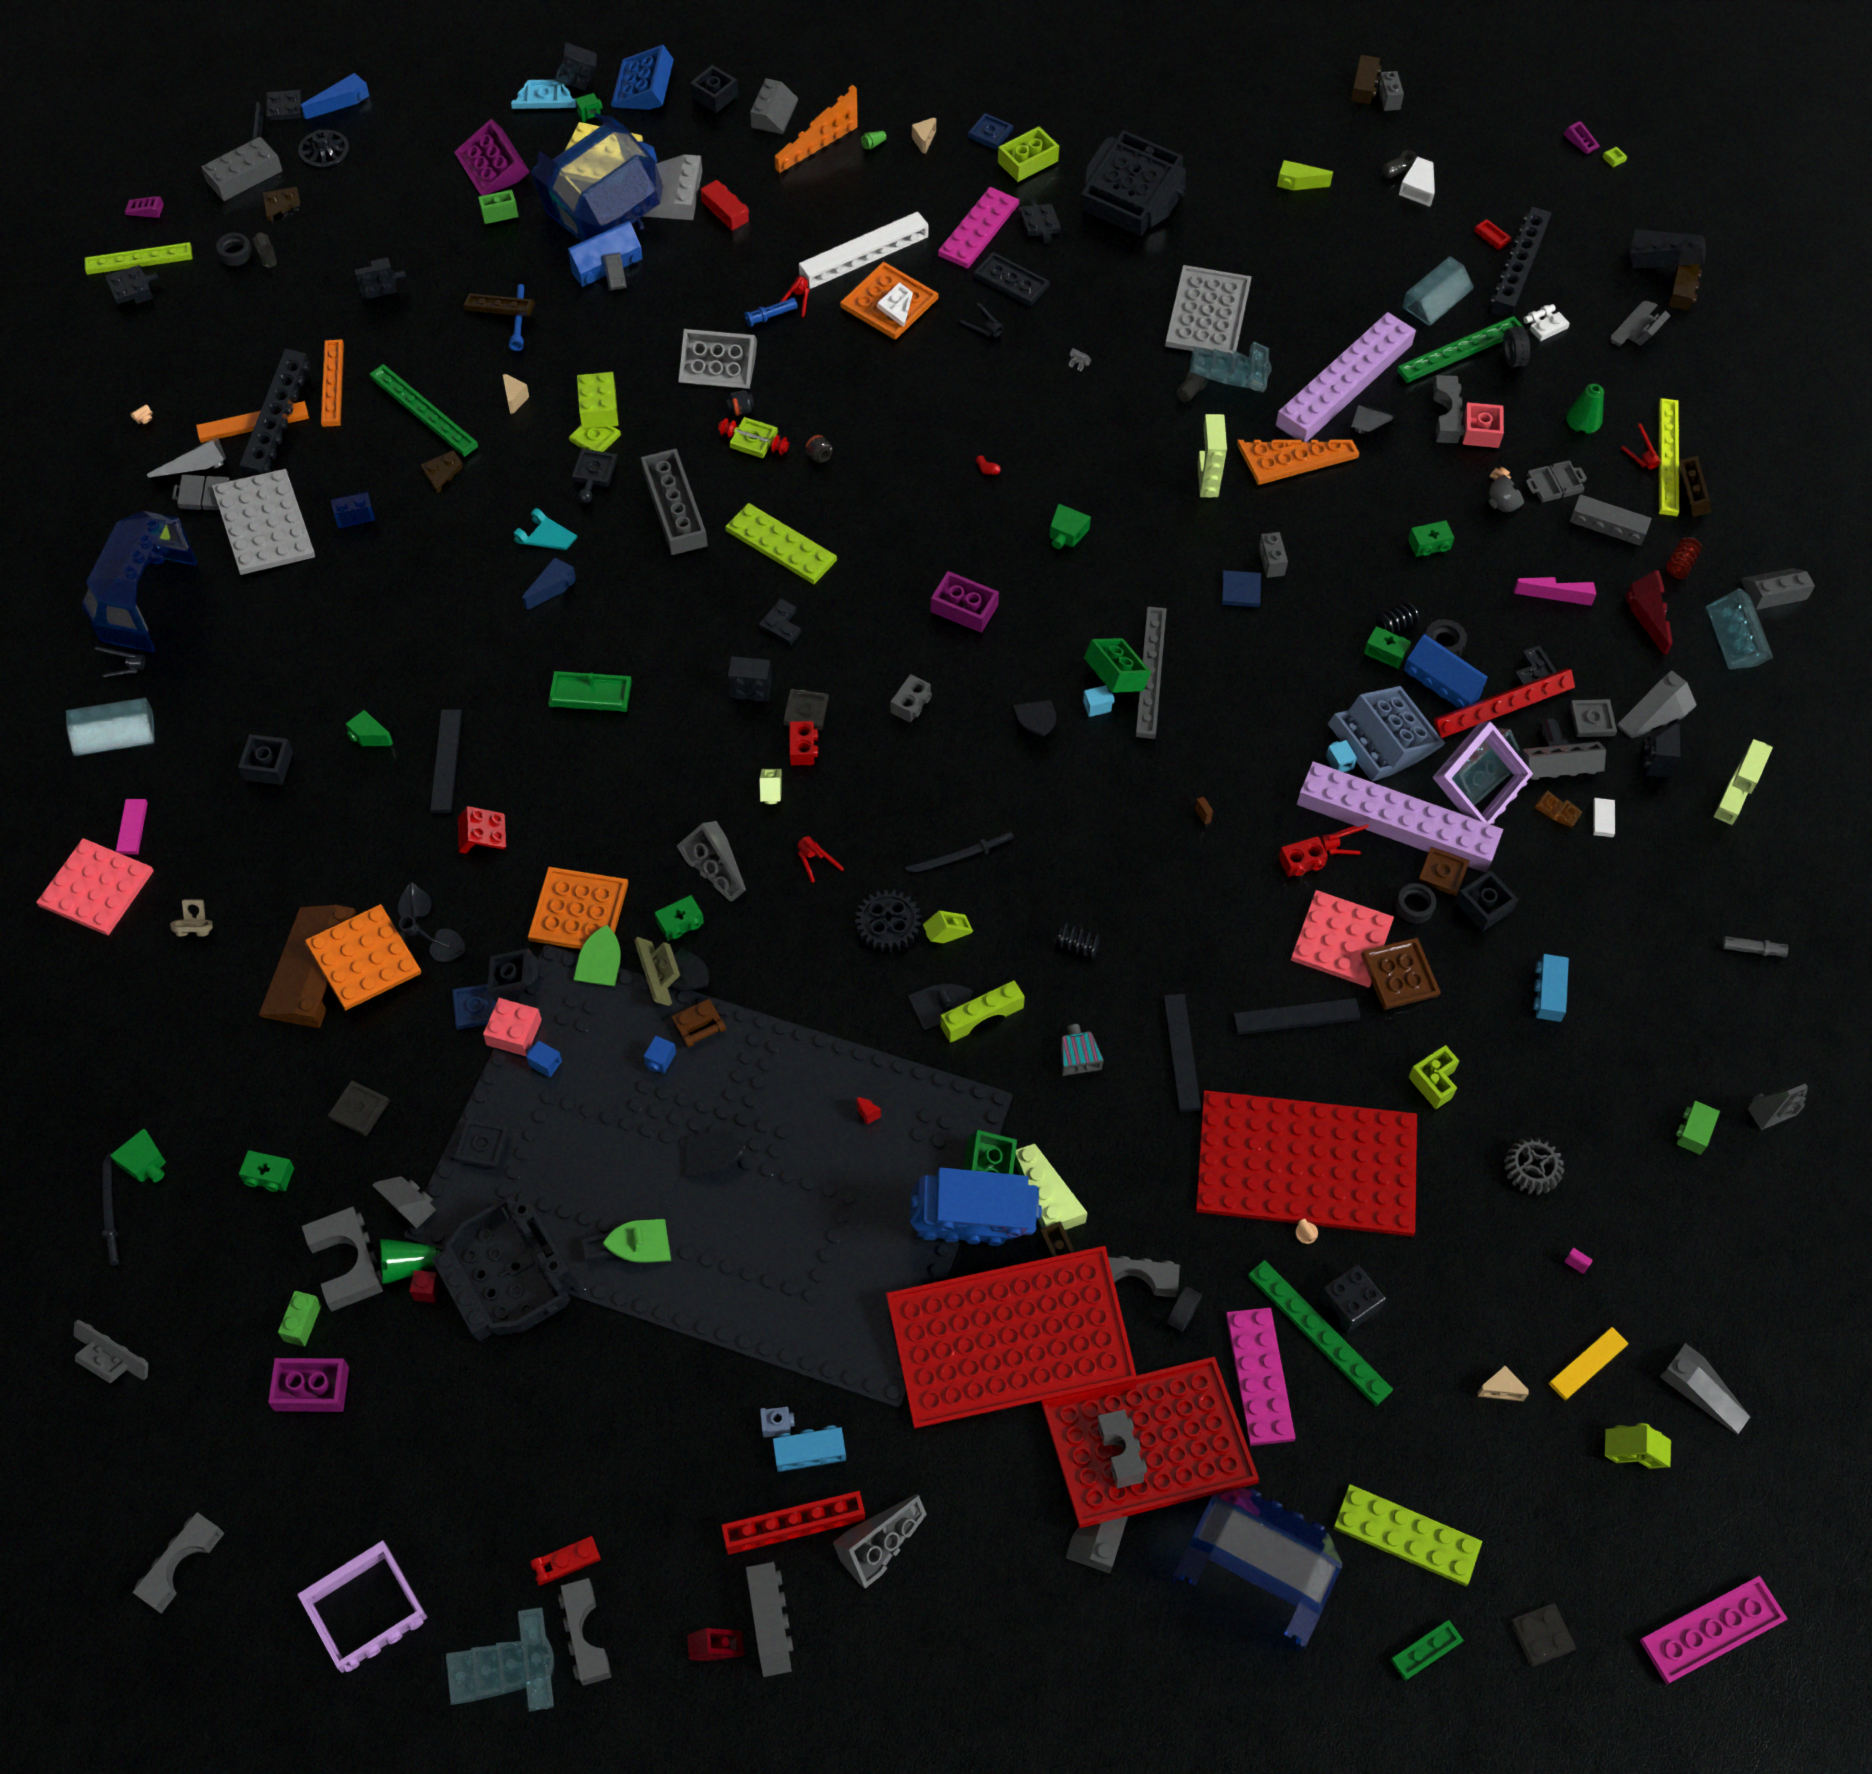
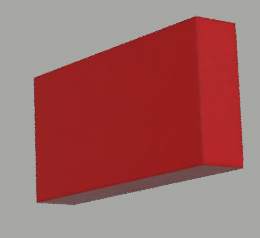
[1474,219,1512,250]

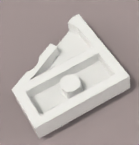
[877,282,913,327]

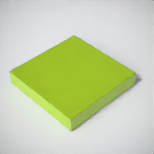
[569,425,621,452]

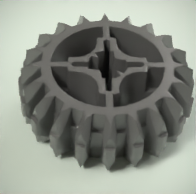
[1504,1137,1564,1195]

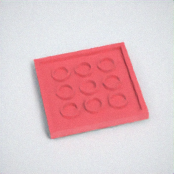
[37,838,154,936]
[1291,890,1394,987]

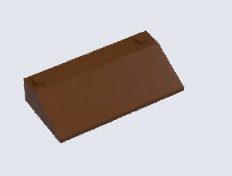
[259,905,357,1028]

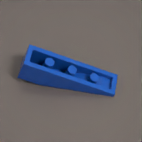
[301,73,369,119]

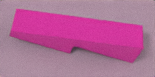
[1514,577,1596,606]

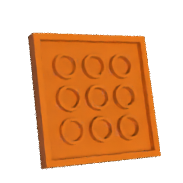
[840,262,938,340]
[528,867,628,949]
[305,904,421,1011]

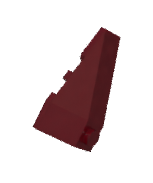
[1626,570,1673,655]

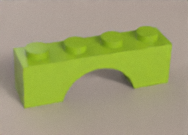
[940,980,1025,1043]

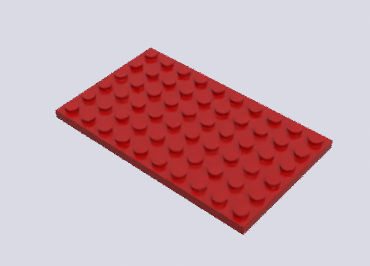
[1196,1090,1417,1236]
[886,1246,1137,1429]

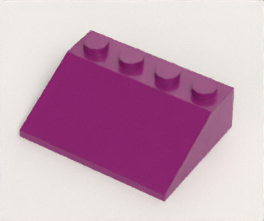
[454,119,530,196]

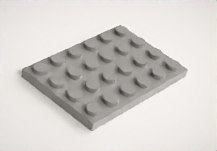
[1165,265,1251,358]
[212,469,315,575]

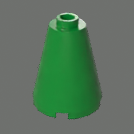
[1566,384,1604,433]
[380,1239,440,1284]

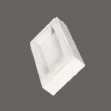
[1593,798,1615,837]

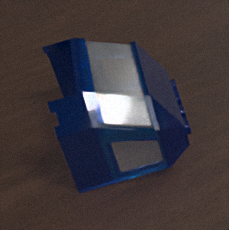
[531,113,663,242]
[82,511,198,652]
[1171,1488,1343,1652]

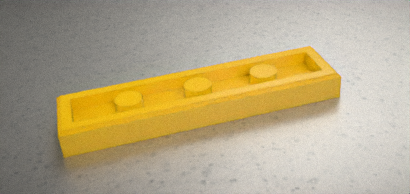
[1549,1327,1629,1401]

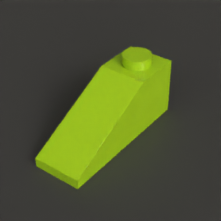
[1277,160,1333,190]

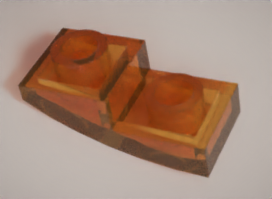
[1535,791,1582,827]

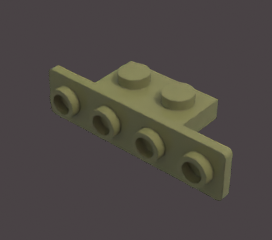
[634,937,680,1006]

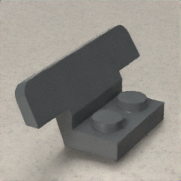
[1610,301,1670,347]

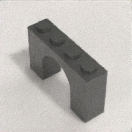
[302,1207,383,1311]

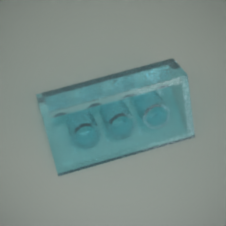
[1403,256,1473,326]
[1706,588,1773,669]
[66,698,154,756]
[1451,728,1522,806]

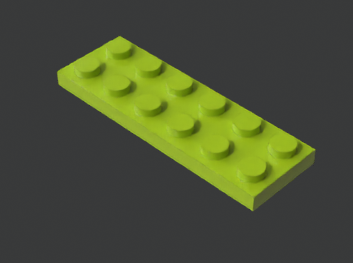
[726,503,837,584]
[1333,1484,1482,1587]

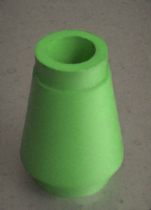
[861,131,886,150]

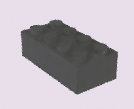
[201,137,282,201]

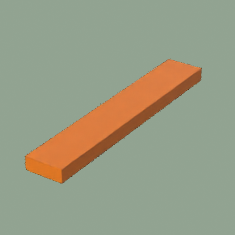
[321,340,344,427]
[196,401,309,443]

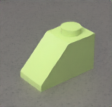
[760,769,782,804]

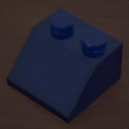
[331,490,375,528]

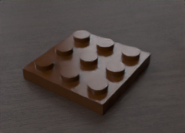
[1361,938,1441,1010]

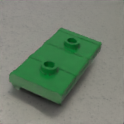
[548,671,632,712]

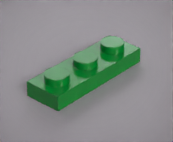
[1390,1620,1464,1681]

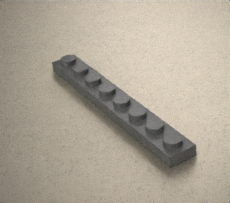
[1136,607,1167,739]

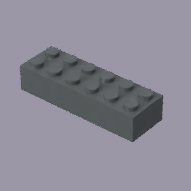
[641,449,708,555]

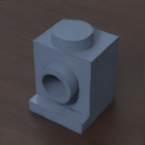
[761,1407,795,1437]

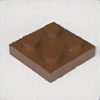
[1418,847,1470,896]

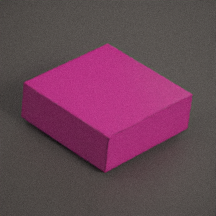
[1565,1248,1593,1274]

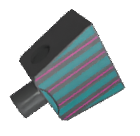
[1061,1024,1103,1076]

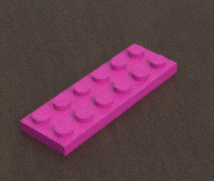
[938,187,1019,269]
[1226,1308,1296,1446]
[1640,1576,1787,1685]

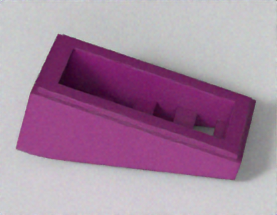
[1564,121,1600,154]
[125,196,164,218]

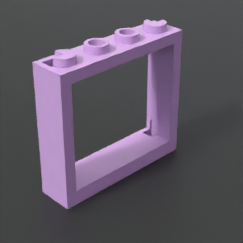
[1433,721,1533,825]
[297,1541,427,1673]

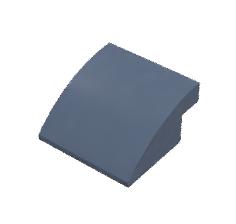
[1328,686,1445,782]

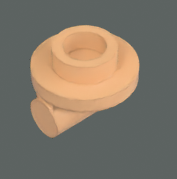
[131,405,153,424]
[1490,467,1511,480]
[1296,1219,1318,1244]

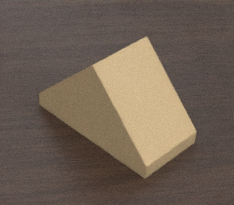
[912,118,936,154]
[503,374,529,414]
[1478,1366,1528,1401]

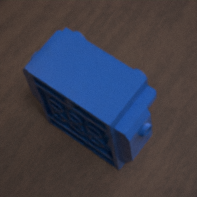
[910,1168,1042,1246]

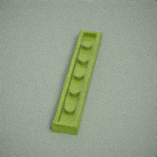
[85,242,192,275]

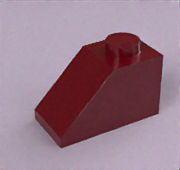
[687,1628,744,1661]

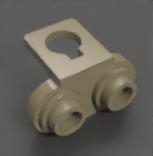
[170,899,213,936]

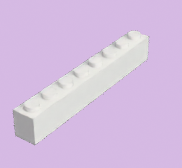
[799,212,928,289]

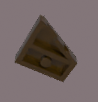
[263,187,300,221]
[421,450,463,493]

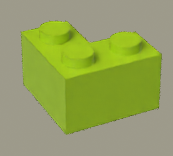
[1408,1045,1459,1109]
[1605,1423,1671,1469]

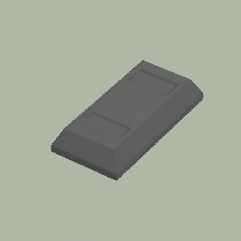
[603,252,627,291]

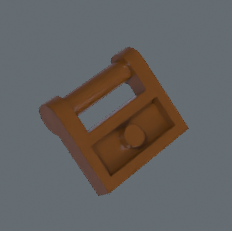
[672,999,726,1048]

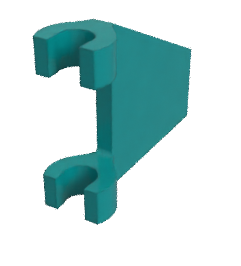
[513,508,577,550]

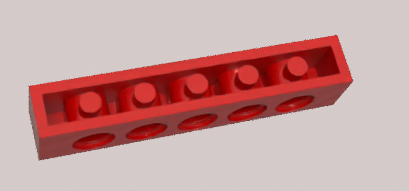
[722,1491,865,1555]

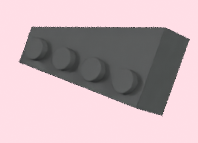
[746,1562,793,1677]

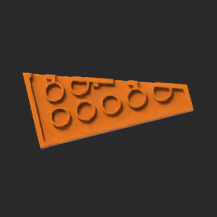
[775,85,858,173]
[1237,440,1359,485]

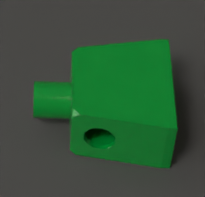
[1050,504,1091,549]
[110,1129,166,1182]

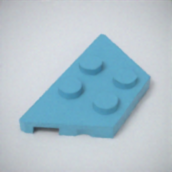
[511,80,576,109]

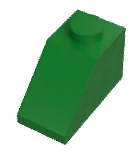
[346,710,393,746]

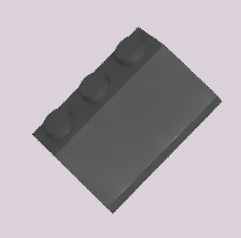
[750,79,798,134]
[1740,568,1815,610]

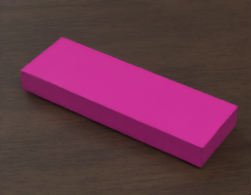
[116,799,148,854]

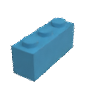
[1533,954,1569,1022]
[773,1426,846,1472]

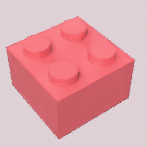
[1463,402,1504,448]
[483,998,542,1056]

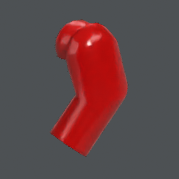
[976,456,1001,475]

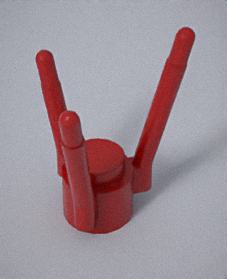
[780,276,810,317]
[1621,423,1661,470]
[1321,824,1369,855]
[797,836,844,883]

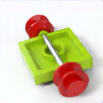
[718,417,789,458]

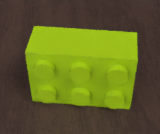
[998,127,1059,182]
[577,372,619,429]

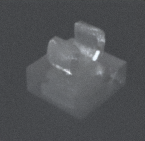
[1069,348,1091,371]

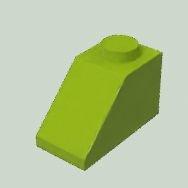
[923,911,973,943]

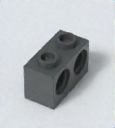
[1378,71,1404,111]
[1259,532,1288,578]
[891,674,932,723]

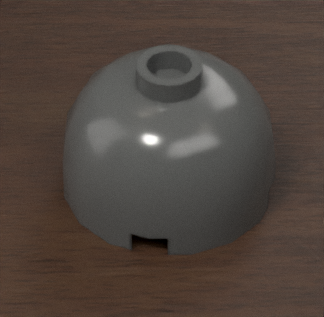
[1488,475,1524,512]

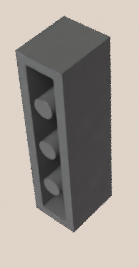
[1570,494,1652,546]
[1522,742,1606,780]

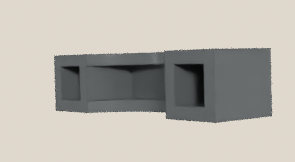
[1433,375,1464,443]
[1108,1256,1180,1297]
[133,1512,224,1613]
[558,1578,612,1686]

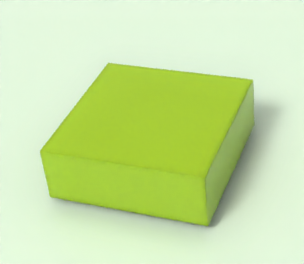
[1603,147,1627,167]

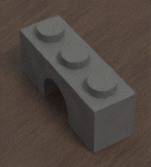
[1097,1409,1147,1489]

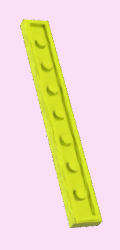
[1659,398,1679,516]

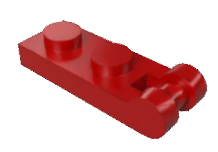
[530,1536,601,1585]

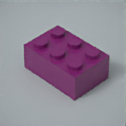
[931,571,999,633]
[268,1358,349,1412]

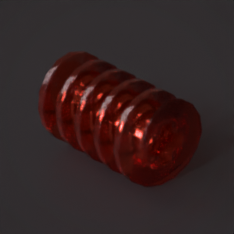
[1666,537,1702,579]

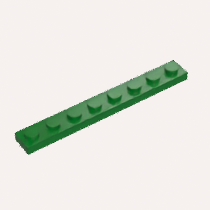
[1397,316,1522,383]
[370,364,478,457]
[1248,1260,1393,1406]

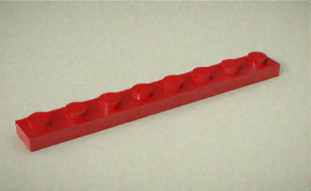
[1434,668,1575,738]

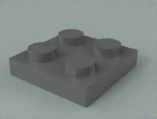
[1570,699,1617,737]

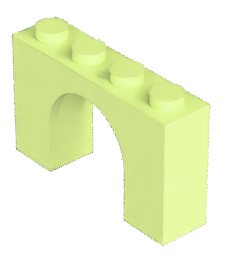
[1197,414,1227,498]
[1714,739,1773,825]

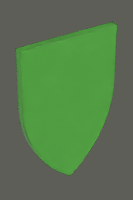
[574,925,621,987]
[603,1219,671,1263]

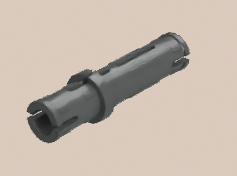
[1722,936,1788,957]

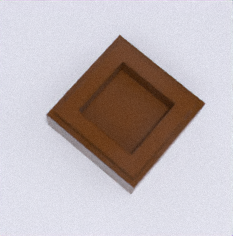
[1195,797,1213,824]

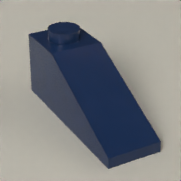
[522,558,576,610]

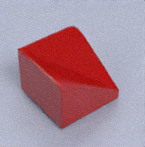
[856,1097,881,1124]

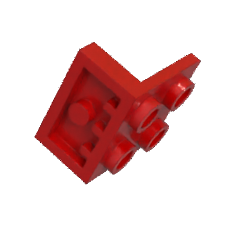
[458,806,506,854]

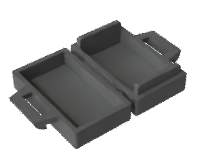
[1526,461,1587,502]
[172,475,230,510]

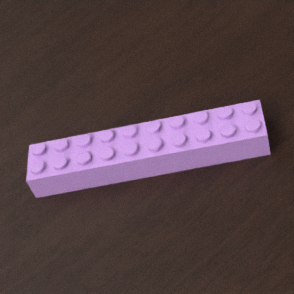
[1276,312,1416,442]
[1297,762,1503,873]

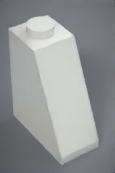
[1399,157,1435,207]

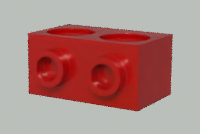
[790,721,818,765]
[1279,836,1328,877]

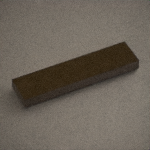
[463,293,535,317]

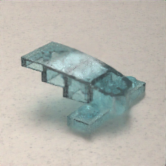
[1190,342,1271,392]
[446,1608,555,1711]

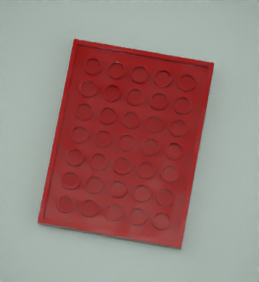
[1041,1357,1259,1528]

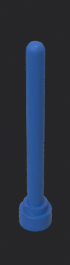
[509,284,524,351]

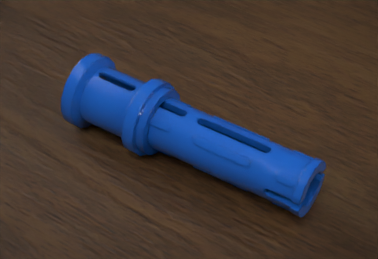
[744,298,797,327]

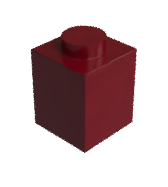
[410,1270,441,1303]

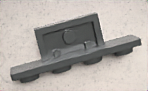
[74,1320,148,1383]

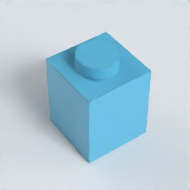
[1083,686,1114,717]
[1326,740,1357,772]

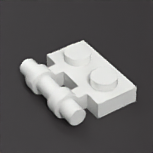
[1523,304,1570,341]

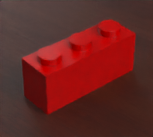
[701,180,749,231]

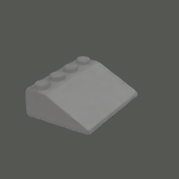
[642,155,702,220]
[679,329,757,389]

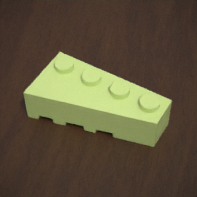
[1014,1144,1087,1230]

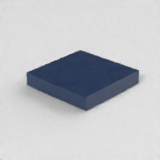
[968,113,1013,150]
[1222,570,1261,607]
[452,984,497,1029]

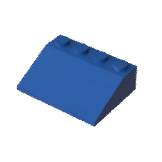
[611,45,674,110]

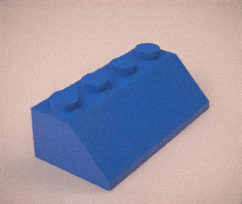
[568,221,643,287]
[1404,634,1488,709]

